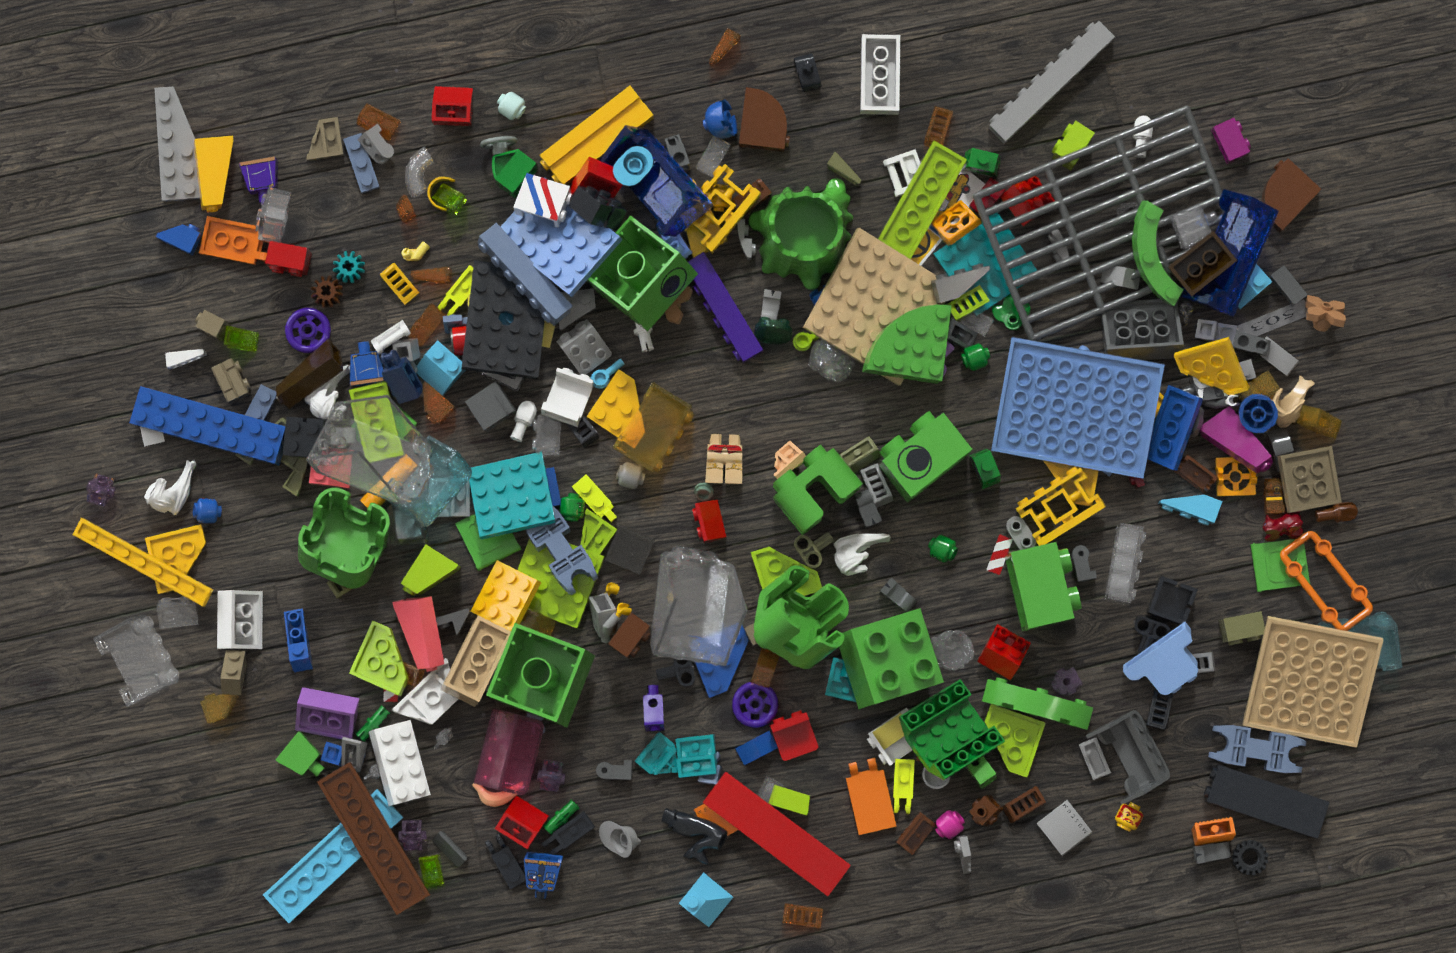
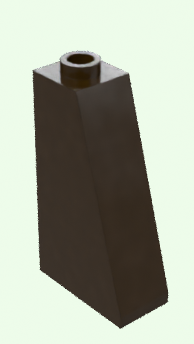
[276,339,343,409]

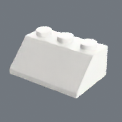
[217,590,263,649]

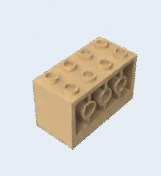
[440,615,511,707]

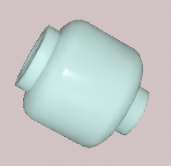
[497,92,526,120]

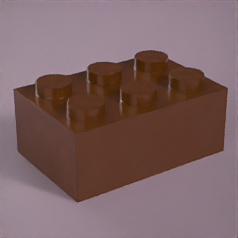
[608,612,652,659]

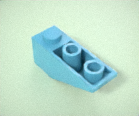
[1158,495,1222,526]

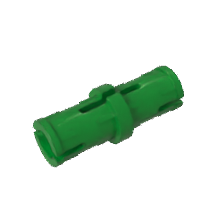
[356,705,390,742]
[543,799,579,835]

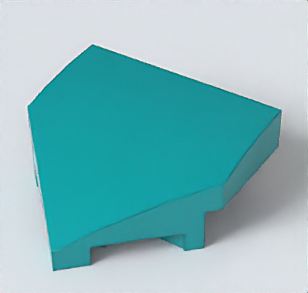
[635,732,678,775]

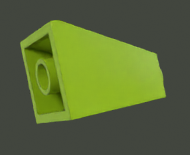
[401,544,461,596]

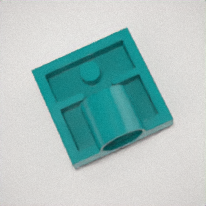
[825,657,856,702]

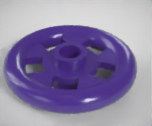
[285,308,331,353]
[732,681,778,728]

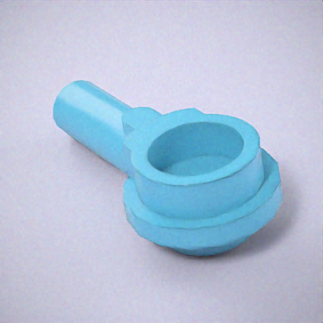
[591,359,625,389]

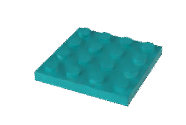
[933,212,1037,317]
[467,451,556,540]

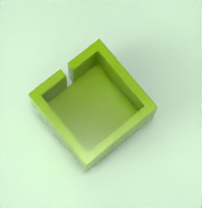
[1052,121,1095,171]

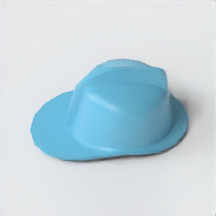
[613,146,653,186]

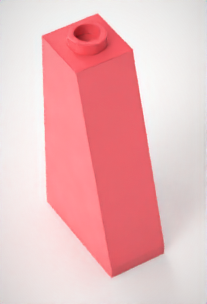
[392,596,444,672]

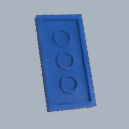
[1147,385,1203,471]

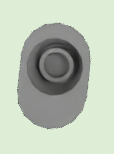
[599,821,641,858]

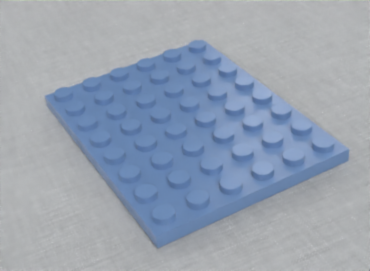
[991,337,1165,478]

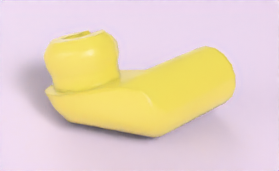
[401,242,430,261]

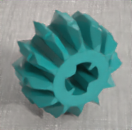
[333,251,365,283]

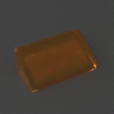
[357,104,400,141]

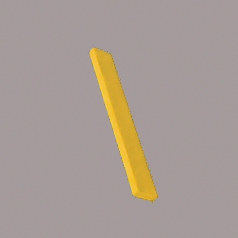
[73,518,213,607]

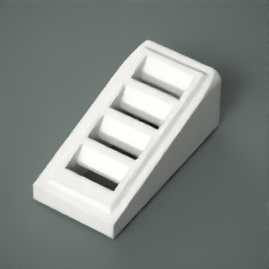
[165,349,207,370]

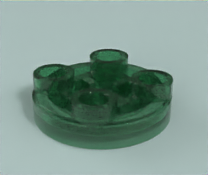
[754,317,793,344]

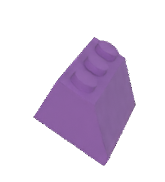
[295,687,359,739]

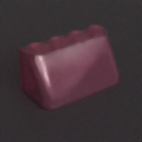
[474,708,544,795]

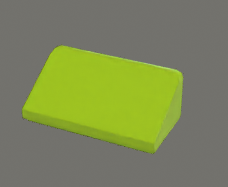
[769,785,810,816]

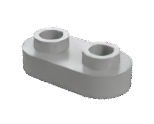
[1006,516,1036,550]

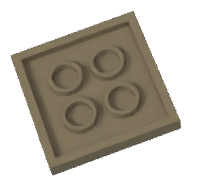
[1277,446,1342,513]

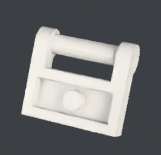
[883,149,920,197]
[371,320,411,355]

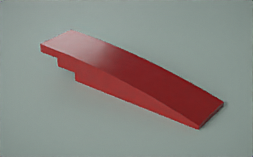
[702,771,851,896]

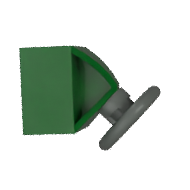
[480,136,538,199]

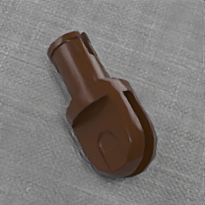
[1315,502,1358,523]

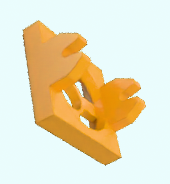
[931,200,982,246]
[1215,457,1257,496]

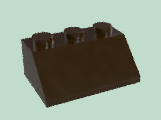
[1168,231,1238,297]

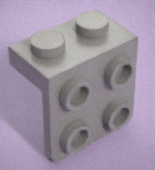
[556,319,612,375]

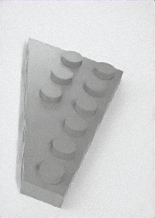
[154,86,200,202]

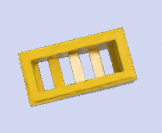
[380,263,419,305]

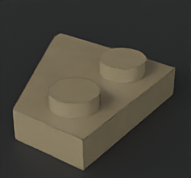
[307,117,344,161]

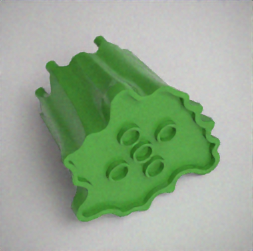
[748,178,853,291]

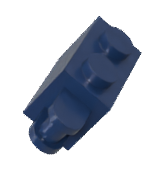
[381,350,424,404]

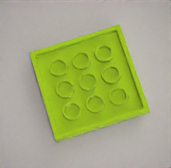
[518,539,605,629]

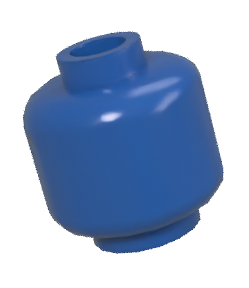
[193,498,222,524]

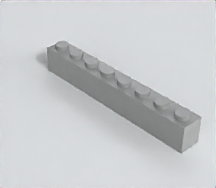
[989,21,1115,144]

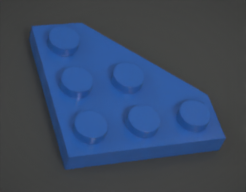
[688,623,749,698]

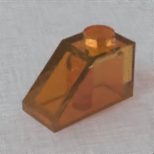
[423,381,455,425]

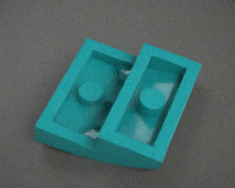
[675,734,717,778]

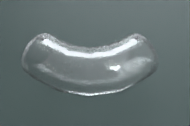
[405,147,434,199]

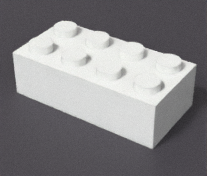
[860,34,900,115]
[369,720,431,806]

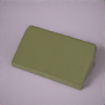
[839,436,881,473]

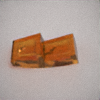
[408,303,446,346]
[751,648,779,688]

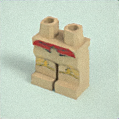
[705,434,742,484]

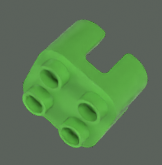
[772,445,863,535]
[298,488,390,588]
[754,565,849,669]

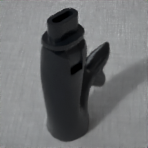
[661,808,727,864]

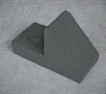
[436,608,471,636]

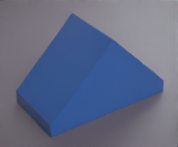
[735,731,778,765]

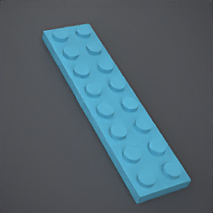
[263,789,404,923]

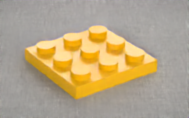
[471,560,541,631]

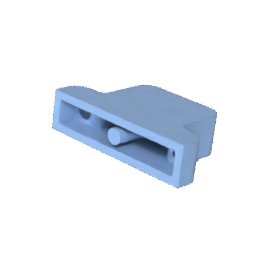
[1123,622,1198,695]

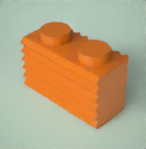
[1191,817,1236,846]

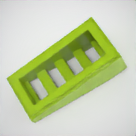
[947,285,990,322]

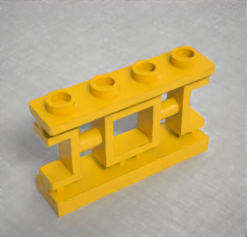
[676,164,761,254]
[1016,466,1106,546]

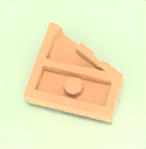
[774,441,806,479]

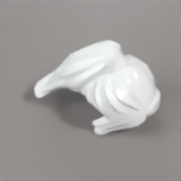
[304,365,350,421]
[144,460,196,515]
[834,533,891,576]

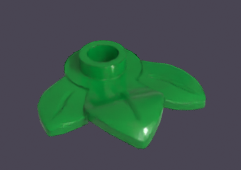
[992,294,1030,330]

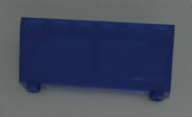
[600,125,713,237]
[1180,189,1279,317]

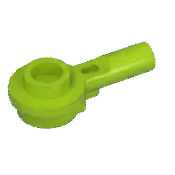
[793,332,819,351]

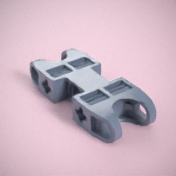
[526,506,598,596]
[1208,725,1306,773]

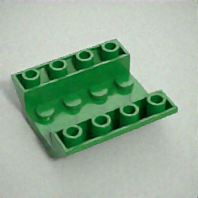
[899,679,1005,780]

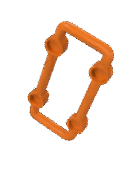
[1280,531,1373,631]

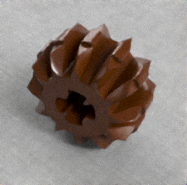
[311,275,343,308]

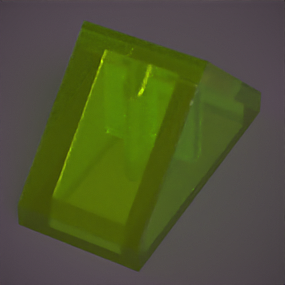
[432,183,467,215]
[223,326,259,351]
[419,854,444,887]

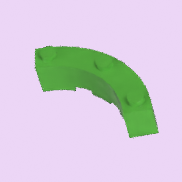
[1132,200,1184,306]
[982,677,1093,730]

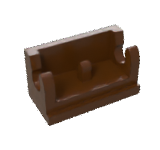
[732,179,772,218]
[1174,454,1218,494]
[896,812,936,855]

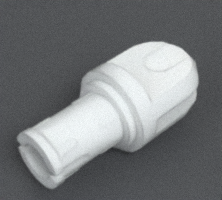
[1133,115,1153,158]
[633,322,654,352]
[510,401,537,442]

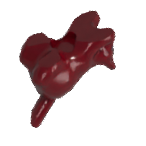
[1262,511,1303,541]

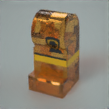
[1263,478,1285,514]

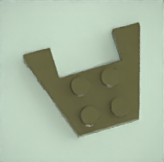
[235,418,309,497]

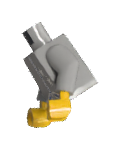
[589,582,632,643]

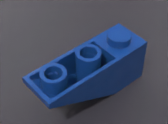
[284,608,313,672]

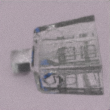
[1169,208,1218,249]

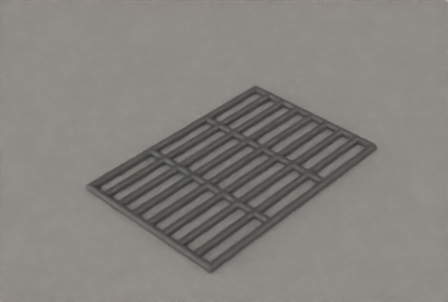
[972,105,1245,341]

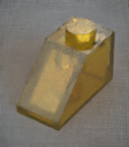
[1297,405,1342,439]

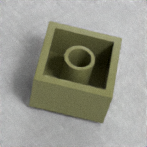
[1218,611,1265,645]

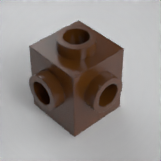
[969,795,1003,826]

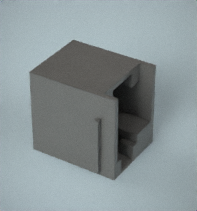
[465,381,517,432]

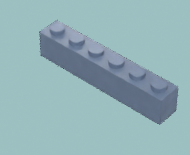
[478,223,573,326]

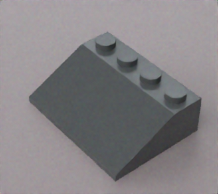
[1101,299,1184,360]

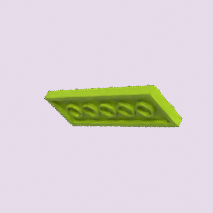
[878,141,967,259]

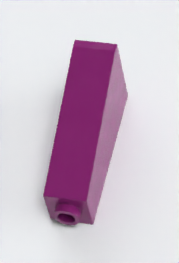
[1199,405,1273,474]

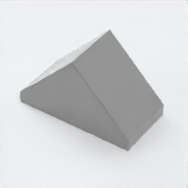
[1100,266,1140,290]
[341,737,368,772]

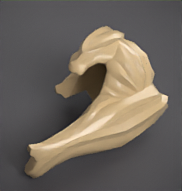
[1272,375,1315,428]

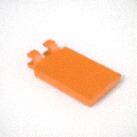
[199,216,276,265]
[846,758,896,835]

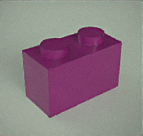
[1211,118,1251,164]

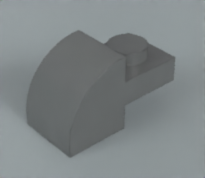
[1266,428,1294,472]

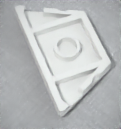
[392,658,458,725]

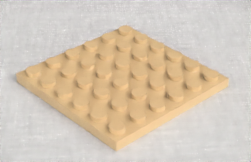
[803,228,945,386]
[1242,616,1383,748]

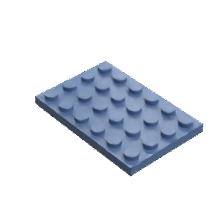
[501,177,623,297]

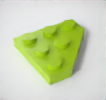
[751,547,822,596]
[349,620,409,696]
[984,704,1046,778]

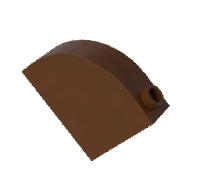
[739,87,790,152]
[1262,158,1321,233]

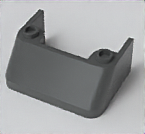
[1086,710,1170,805]

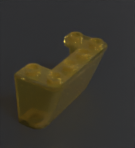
[612,382,694,474]

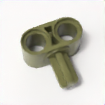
[794,532,834,569]

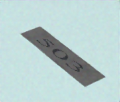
[1238,299,1308,336]

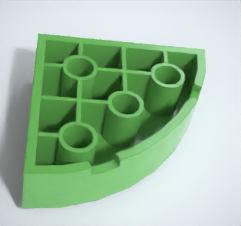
[862,304,951,384]

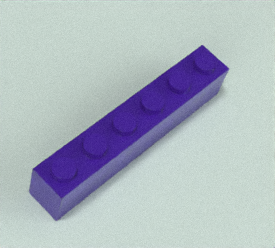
[688,252,763,364]

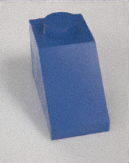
[156,224,203,256]

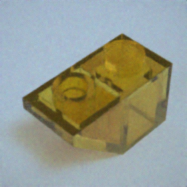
[520,608,557,636]
[200,693,239,724]

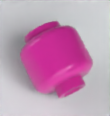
[935,810,965,839]

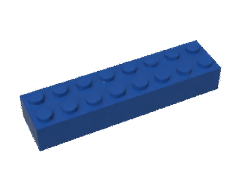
[129,386,285,466]

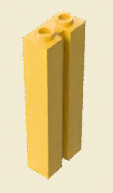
[540,86,654,185]

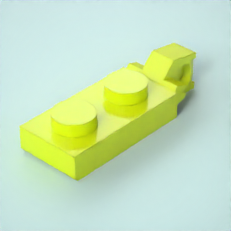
[572,475,617,523]

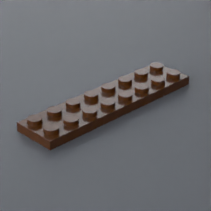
[317,762,431,915]

